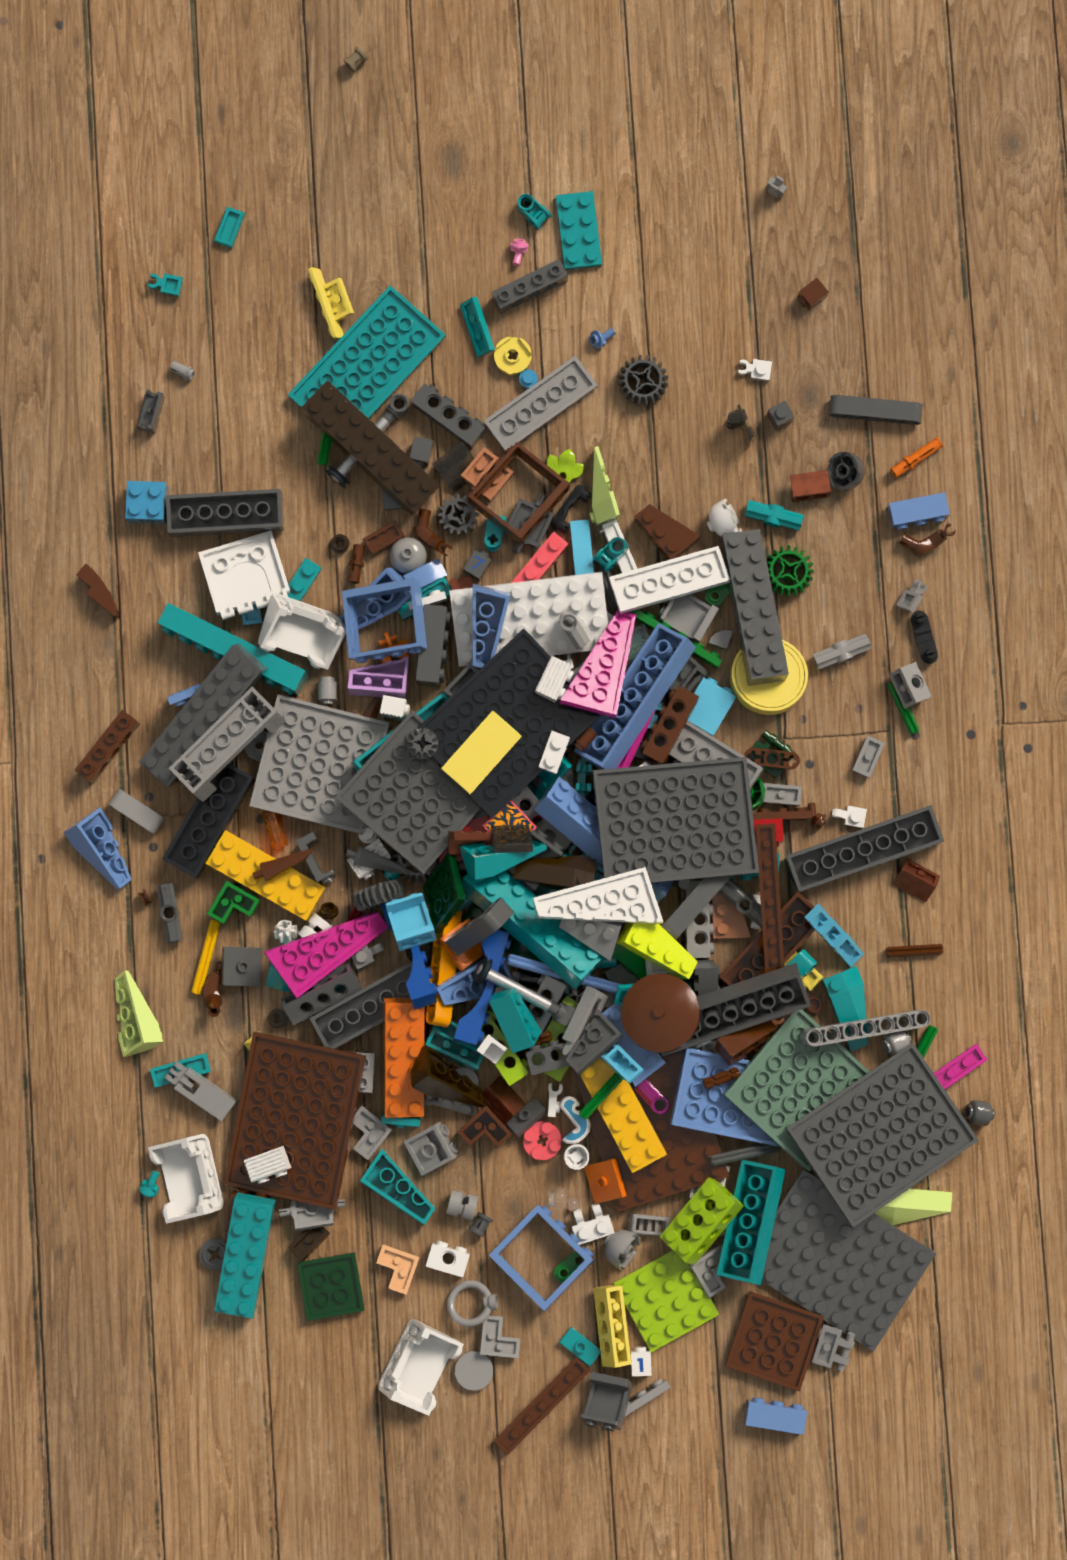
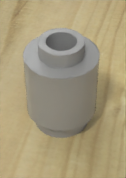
[318,677,337,706]

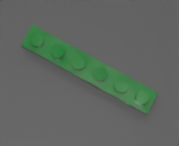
[629,609,722,669]

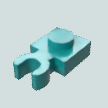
[148,273,183,297]

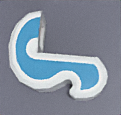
[560,1096,591,1144]

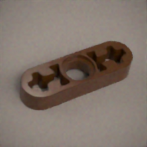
[744,748,800,770]

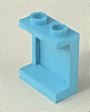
[688,677,737,736]
[385,893,437,951]

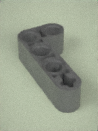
[444,897,514,956]

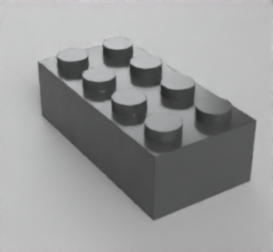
[416,604,451,688]

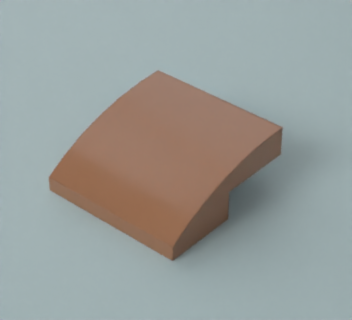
[461,447,514,502]

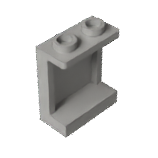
[658,594,719,643]

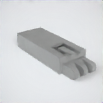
[562,986,608,1056]
[165,1061,236,1122]

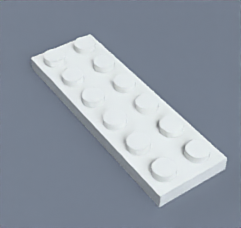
[609,546,730,614]

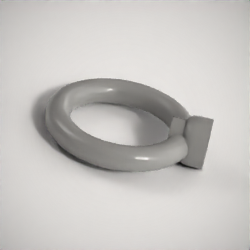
[447,1280,498,1327]

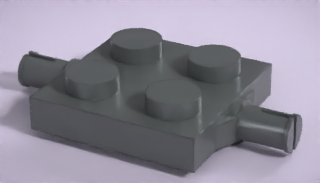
[504,493,554,554]

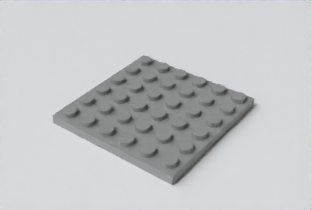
[249,694,389,834]

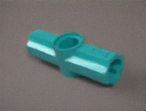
[744,500,804,531]

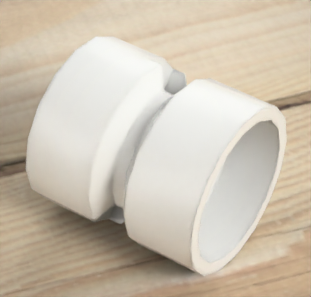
[298,913,333,938]
[564,1144,589,1170]

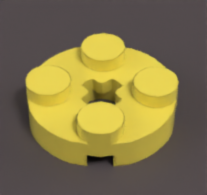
[494,337,531,376]

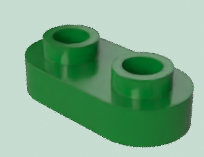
[705,584,730,607]
[554,1251,585,1283]

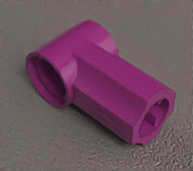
[634,1078,669,1114]

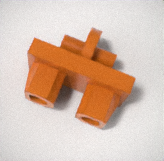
[375,632,409,664]

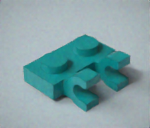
[576,759,592,798]

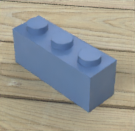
[887,492,950,530]
[744,1397,807,1435]

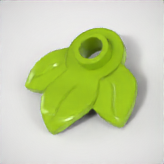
[547,449,584,483]

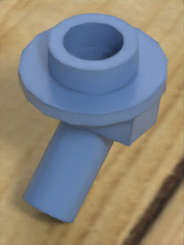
[589,328,616,349]

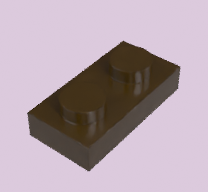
[288,1227,330,1262]

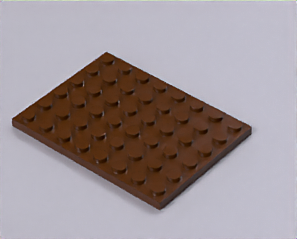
[224,1031,366,1210]
[573,1049,729,1212]

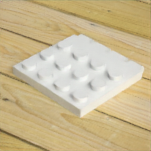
[198,531,291,620]

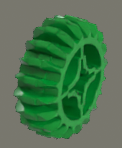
[766,545,814,597]

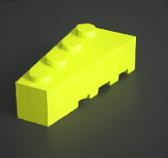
[616,922,698,979]

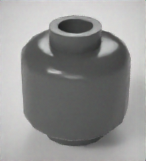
[964,1100,995,1126]

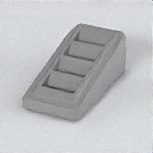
[627,1213,670,1236]

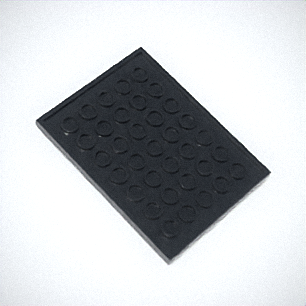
[417,628,602,819]

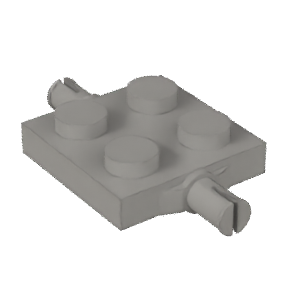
[279,1199,346,1231]

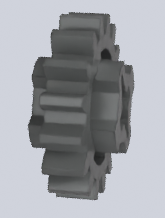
[438,494,479,536]

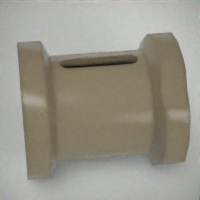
[343,47,368,72]

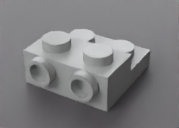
[404,1122,458,1176]

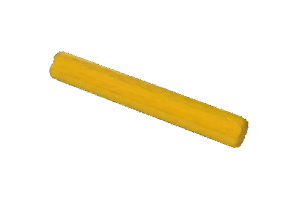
[191,920,221,995]

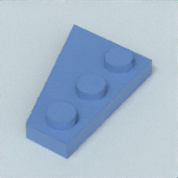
[167,682,203,707]

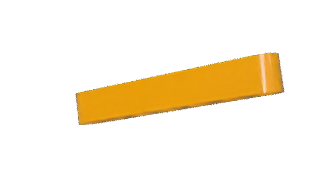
[426,911,462,1028]

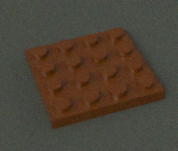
[725,1291,824,1392]

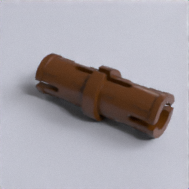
[347,544,366,584]

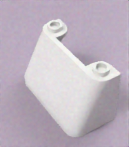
[258,593,346,670]
[148,1134,223,1224]
[379,1319,464,1416]

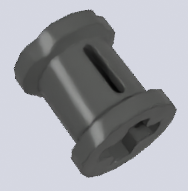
[469,1211,493,1237]

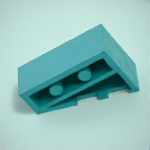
[489,987,542,1053]
[425,1020,484,1073]

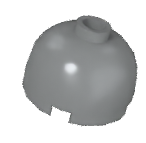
[389,537,427,575]
[604,1230,641,1270]

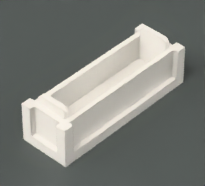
[600,519,637,574]

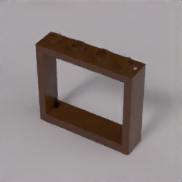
[468,442,570,545]

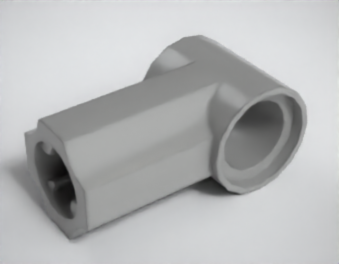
[560,611,591,650]

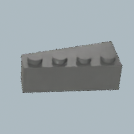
[691,960,720,1040]

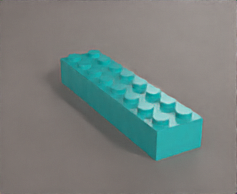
[158,603,308,696]
[462,870,604,990]

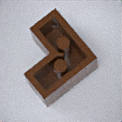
[457,1105,512,1147]

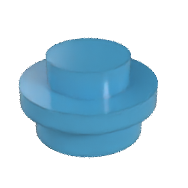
[519,369,538,389]

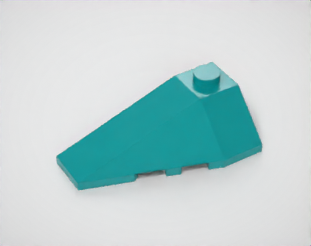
[821,966,868,1052]

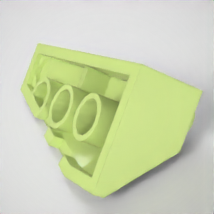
[589,446,620,528]
[115,971,163,1057]
[875,1188,952,1225]

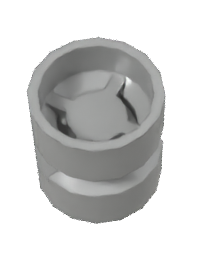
[446,1190,479,1221]

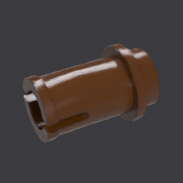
[574,727,598,752]

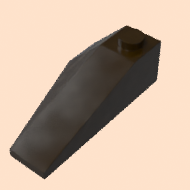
[513,855,597,891]
[411,1045,484,1107]

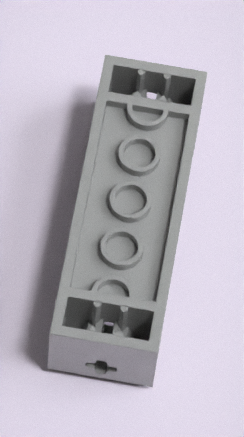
[169,687,286,802]

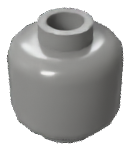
[881,1031,911,1056]

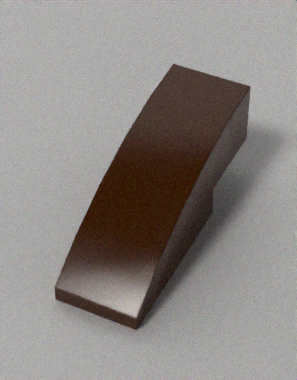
[76,564,120,620]

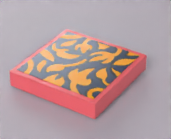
[482,800,537,837]

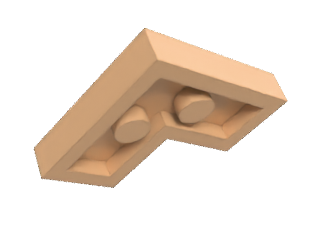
[376,1244,420,1295]

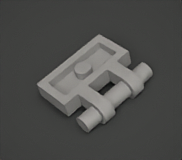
[812,1324,855,1371]

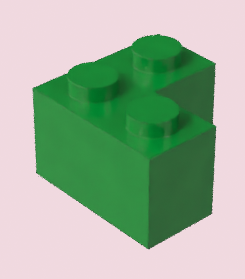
[207,881,262,925]

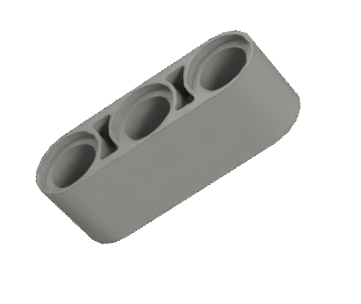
[109,789,165,835]

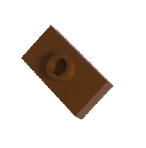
[363,520,405,556]

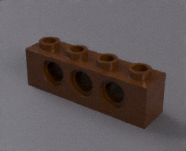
[641,686,699,765]
[75,710,140,784]

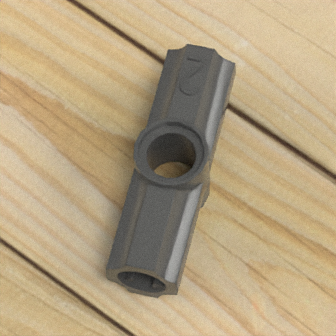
[718,879,762,928]
[157,883,183,943]

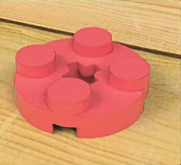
[523,1121,562,1160]

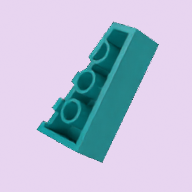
[360,1149,436,1226]

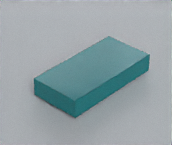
[214,206,245,249]

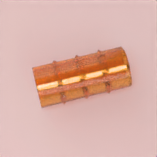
[262,811,289,850]

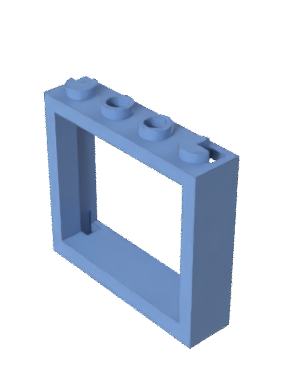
[342,578,427,663]
[489,1205,595,1311]

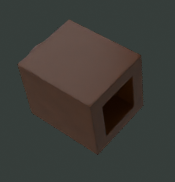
[798,278,829,310]

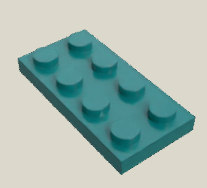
[556,191,602,270]

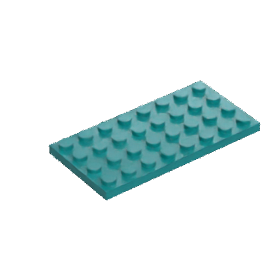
[288,285,446,419]

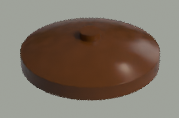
[621,974,700,1053]

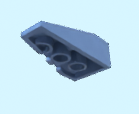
[339,567,411,630]
[63,807,132,890]
[436,955,513,1005]

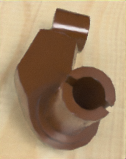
[413,509,452,556]
[899,523,956,557]
[203,961,222,1017]

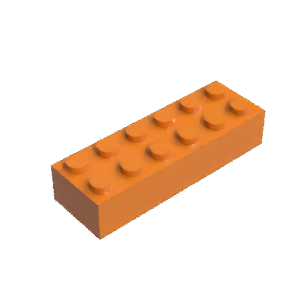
[383,998,425,1118]

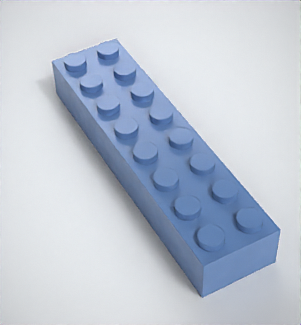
[574,623,696,770]
[533,777,673,903]

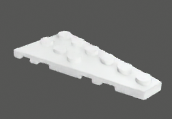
[533,867,663,924]

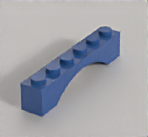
[381,898,438,1009]
[454,930,512,1047]

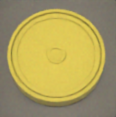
[730,640,808,715]

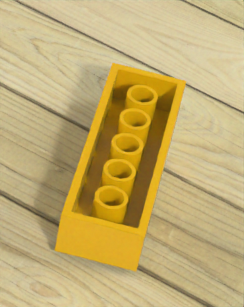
[206,830,327,922]
[580,1058,667,1173]

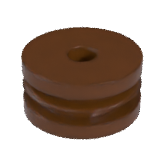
[138,889,152,906]

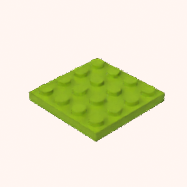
[613,1250,719,1352]

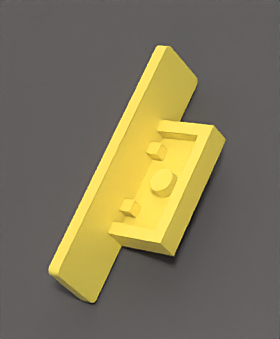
[308,267,354,339]

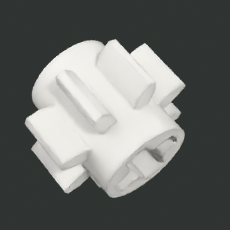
[273,920,298,944]

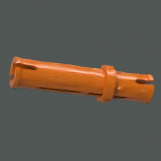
[890,437,943,478]

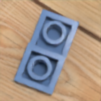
[404,558,448,588]

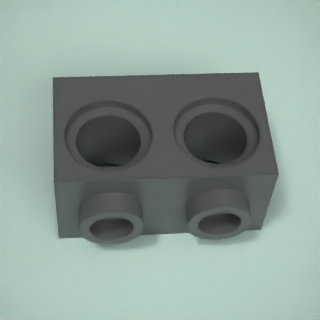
[526,1040,569,1075]

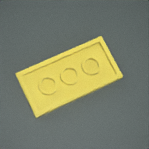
[441,711,522,794]

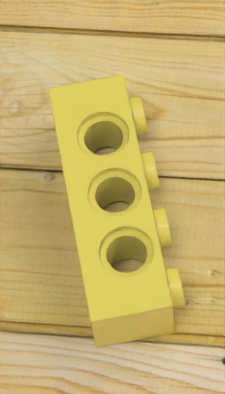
[593,1285,631,1368]

